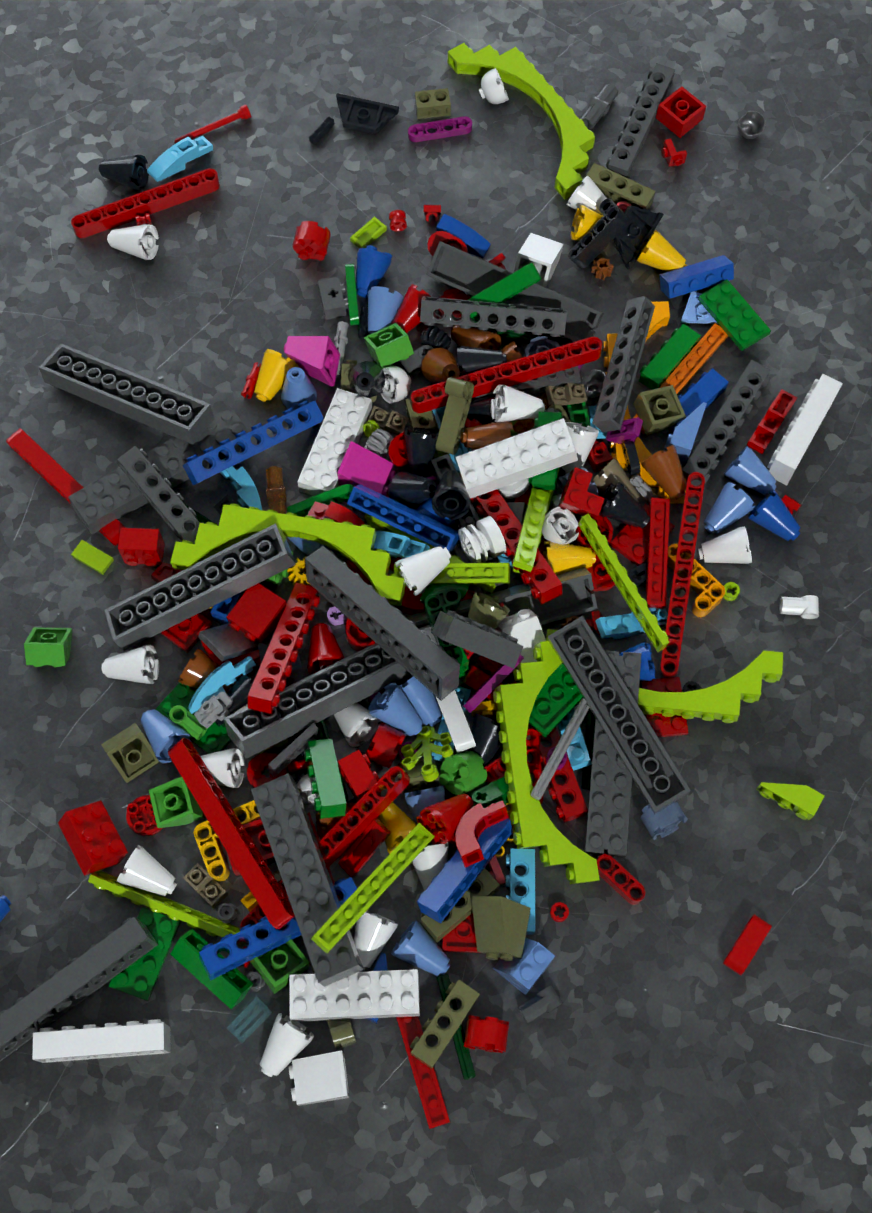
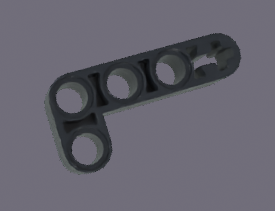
[568,198,629,269]

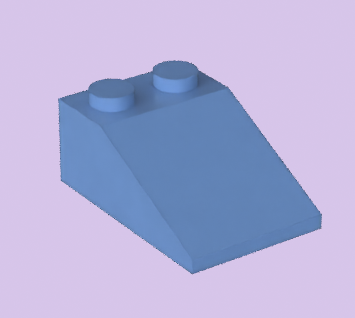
[664,402,707,467]

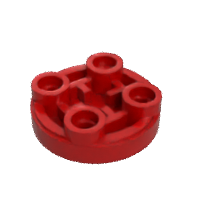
[126,795,163,836]

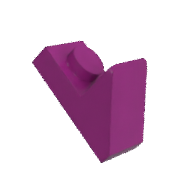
[606,417,643,444]

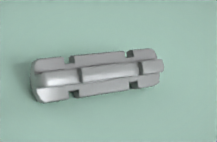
[630,474,658,504]

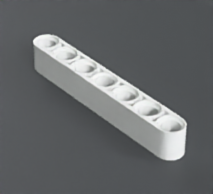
[418,624,476,753]

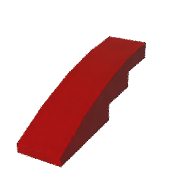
[746,389,797,454]

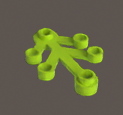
[401,726,453,782]

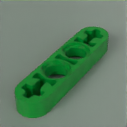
[345,264,359,326]
[287,484,354,517]

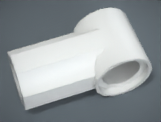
[779,595,819,619]

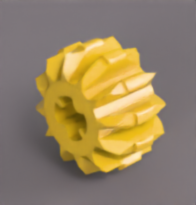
[287,556,311,586]

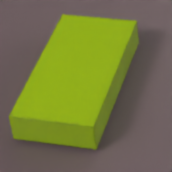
[350,216,387,249]
[71,540,114,575]

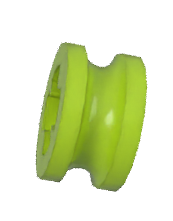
[723,582,740,601]

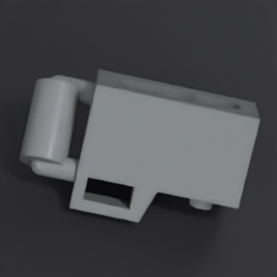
[194,691,233,729]

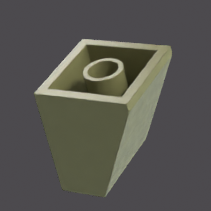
[472,896,531,961]

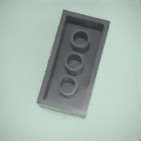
[431,610,523,668]

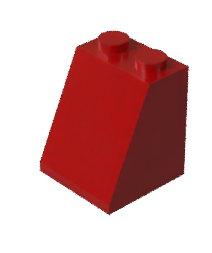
[227,583,287,643]

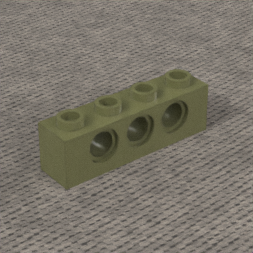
[586,163,656,209]
[420,868,500,943]
[410,980,480,1069]

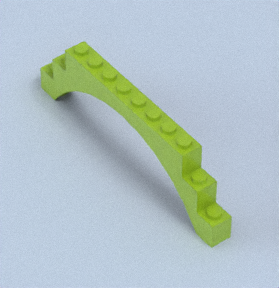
[447,43,595,200]
[170,504,406,606]
[546,629,783,723]
[493,641,600,885]

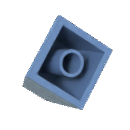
[493,938,555,996]

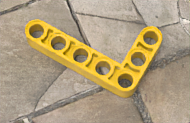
[194,800,261,882]

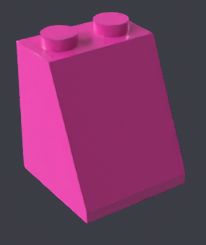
[284,336,340,386]
[337,442,396,496]

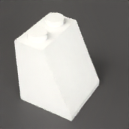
[514,233,563,288]
[496,609,546,672]
[289,1051,349,1106]

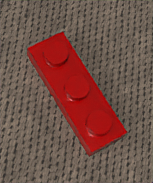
[338,818,391,878]

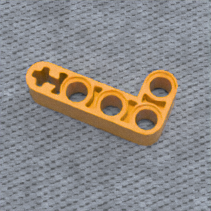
[667,544,725,618]

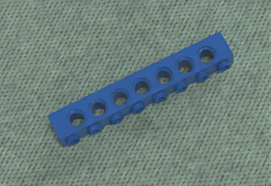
[183,400,324,485]
[199,877,357,981]

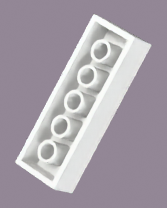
[767,374,843,486]
[297,388,372,496]
[456,418,578,499]
[289,969,420,1022]
[32,1019,171,1063]

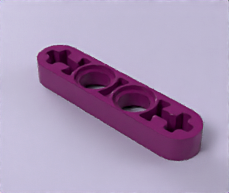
[408,117,472,142]
[463,654,524,713]

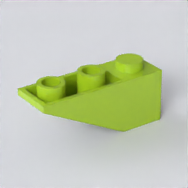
[756,782,825,820]

